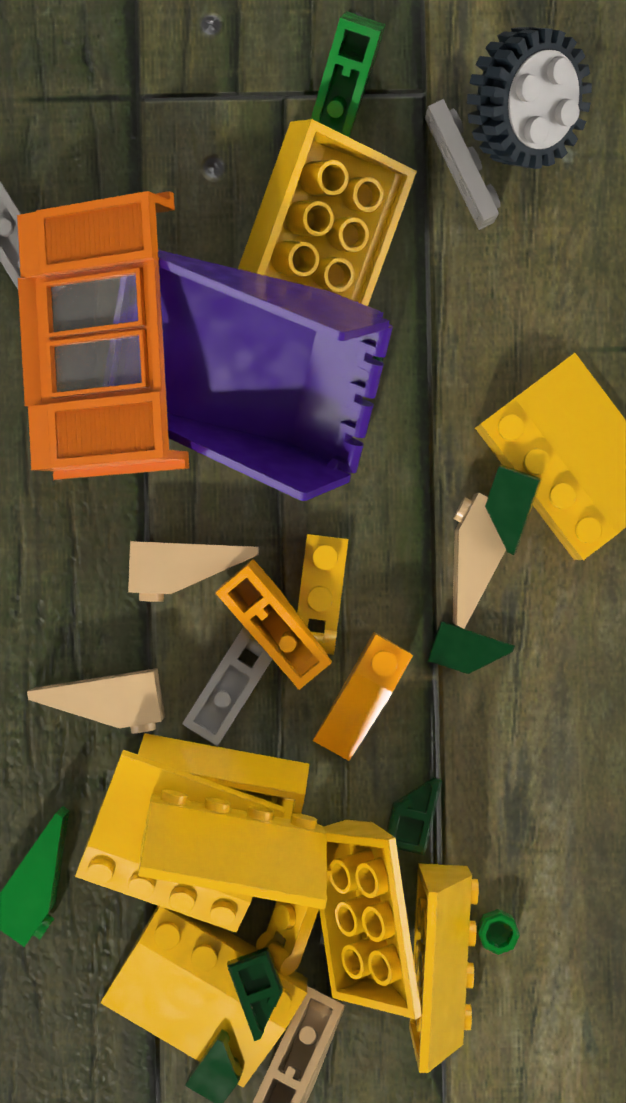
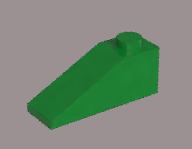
[311,11,386,138]
[0,806,69,947]

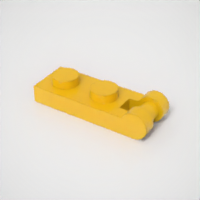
[297,534,349,655]
[256,866,332,976]

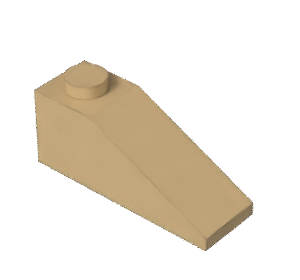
[452,493,506,629]
[128,541,259,602]
[27,668,165,734]
[253,986,346,1103]

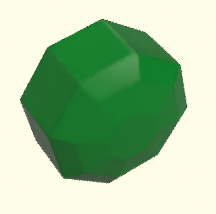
[476,909,520,955]

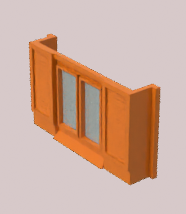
[17,191,189,480]

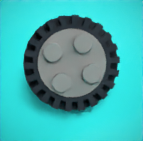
[467,27,592,169]

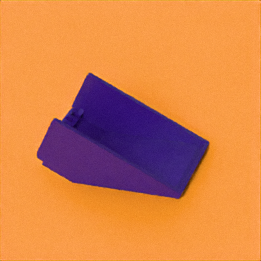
[103,250,393,501]

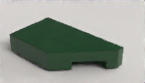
[485,465,542,555]
[428,621,515,674]
[386,777,442,856]
[227,947,283,1041]
[185,1029,243,1103]

